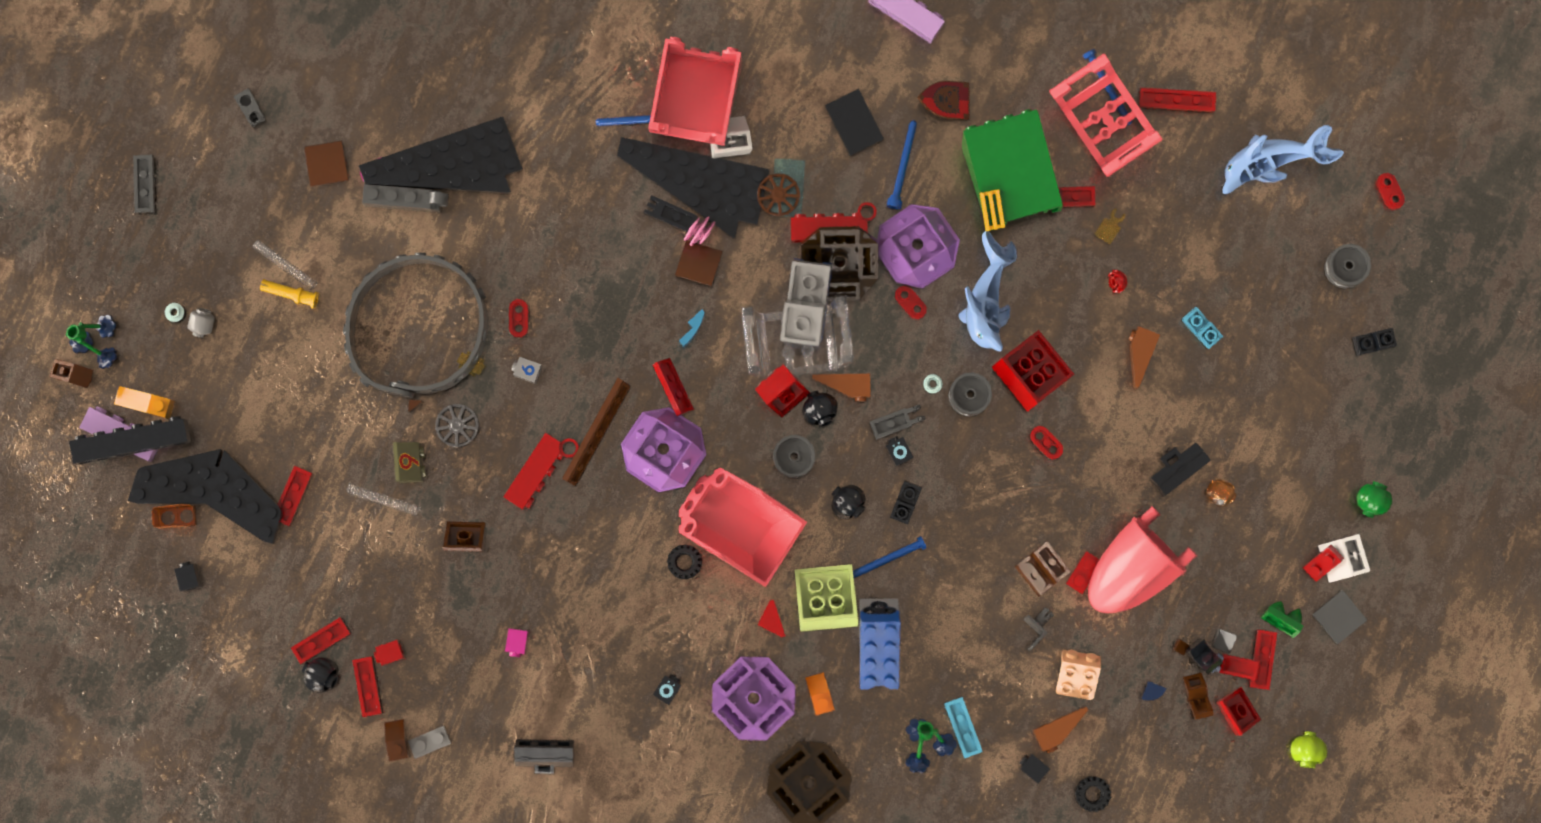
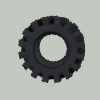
[667,544,702,579]
[1075,776,1111,812]

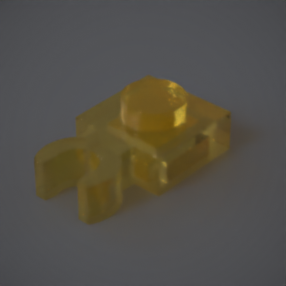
[1094,208,1126,244]

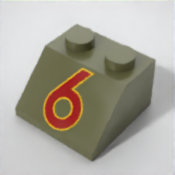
[393,442,426,484]

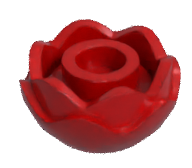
[1108,270,1128,294]

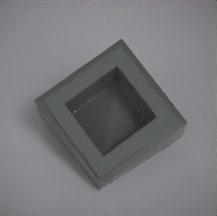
[1211,629,1237,654]

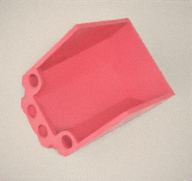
[679,468,807,587]

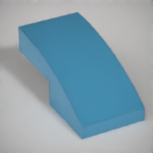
[679,310,705,348]

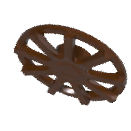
[757,173,800,216]

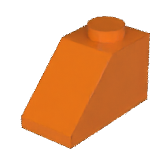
[805,672,835,715]

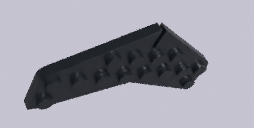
[128,449,283,544]

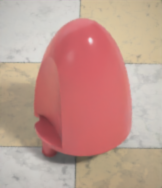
[1088,506,1197,613]

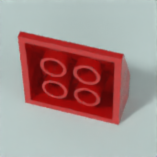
[992,330,1075,412]

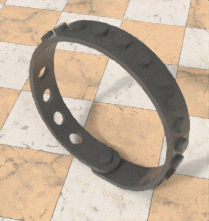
[343,253,488,398]

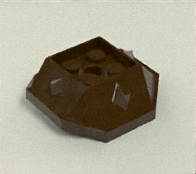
[801,226,878,301]
[767,741,851,823]

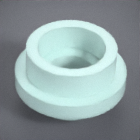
[165,303,184,322]
[923,374,943,394]

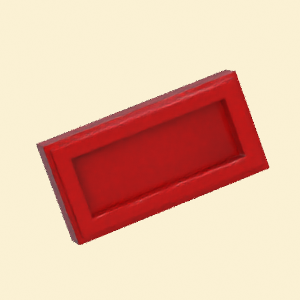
[1219,654,1261,681]

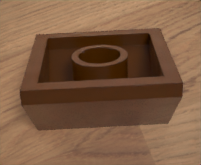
[443,521,485,552]

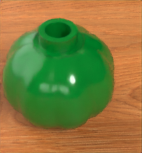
[1356,481,1392,518]

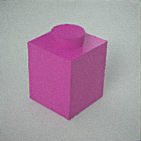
[505,628,529,658]

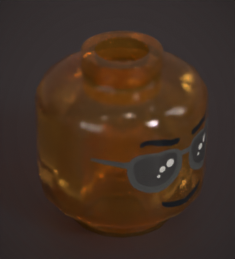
[1206,479,1237,507]

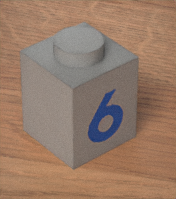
[511,357,543,384]

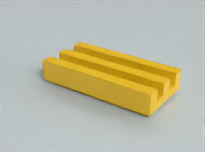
[979,189,1005,231]

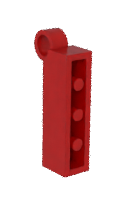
[791,202,877,243]
[503,433,579,510]

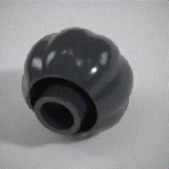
[802,390,838,427]
[831,485,866,520]
[302,657,339,693]

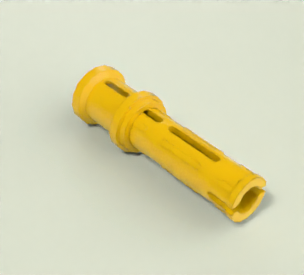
[260,279,319,309]

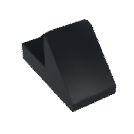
[1185,638,1223,675]

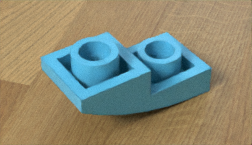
[1181,307,1223,349]

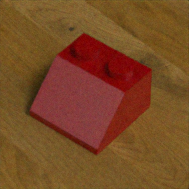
[755,364,810,418]

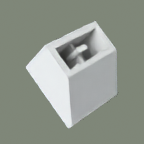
[710,116,752,158]
[1318,534,1370,582]

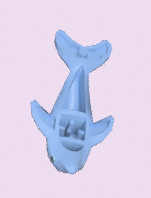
[1222,125,1344,194]
[958,231,1017,352]

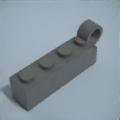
[362,184,449,213]

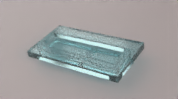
[771,159,805,217]

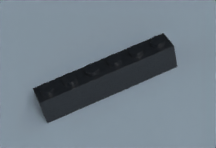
[69,416,191,465]

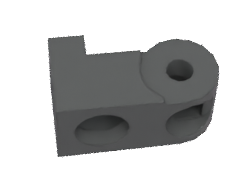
[233,88,266,127]

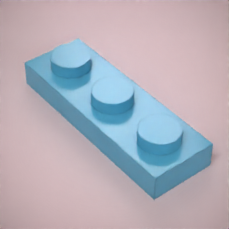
[944,697,983,758]

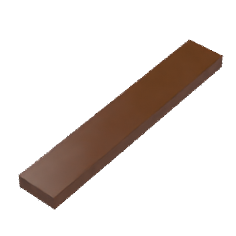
[562,378,630,486]

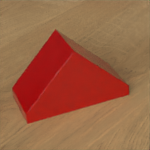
[758,599,785,637]

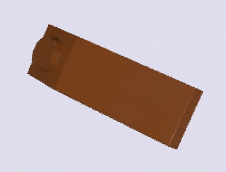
[1128,326,1160,390]
[812,373,871,402]
[1032,706,1088,753]

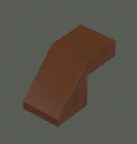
[1183,673,1214,720]

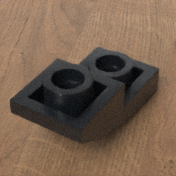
[1352,328,1397,356]
[890,480,922,525]

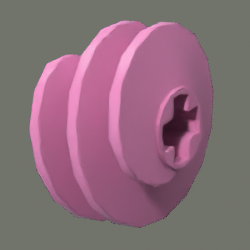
[684,216,716,246]

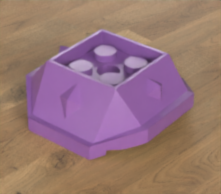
[877,204,960,289]
[621,407,706,493]
[712,657,795,740]

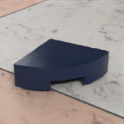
[1141,681,1167,700]

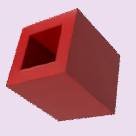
[374,640,405,666]

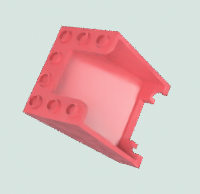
[648,37,742,146]

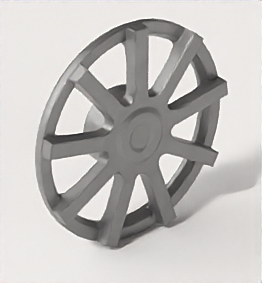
[435,404,479,447]

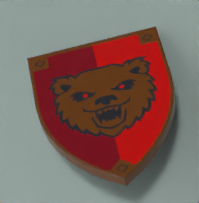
[917,81,970,120]

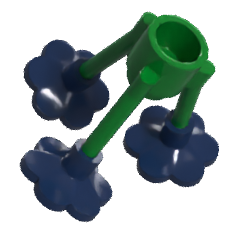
[66,315,117,369]
[905,719,957,773]

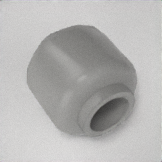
[187,308,215,337]

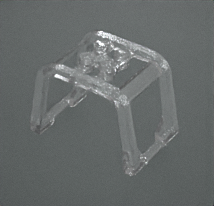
[741,296,854,379]

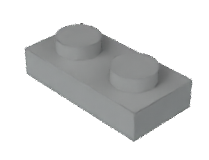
[408,726,452,759]

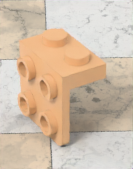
[1056,649,1101,700]

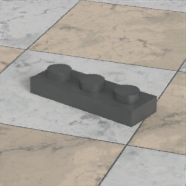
[133,155,155,213]

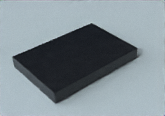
[825,89,884,157]

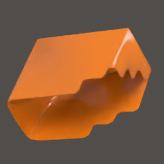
[152,504,196,528]

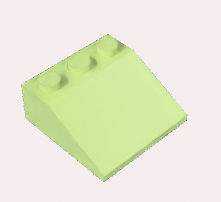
[795,564,858,632]

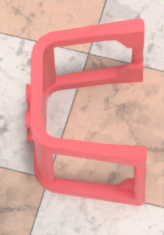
[1049,54,1162,177]

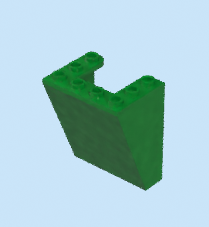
[962,109,1063,231]

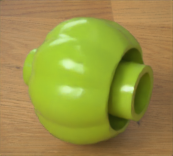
[1290,732,1327,768]

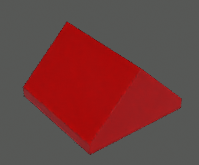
[1216,687,1261,736]

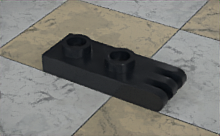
[643,195,698,232]

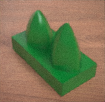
[1261,601,1303,638]

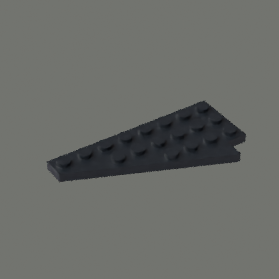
[359,116,523,194]
[617,137,770,239]

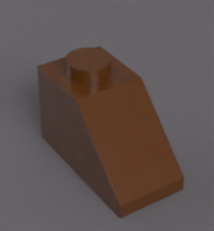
[49,359,94,388]
[384,719,411,761]

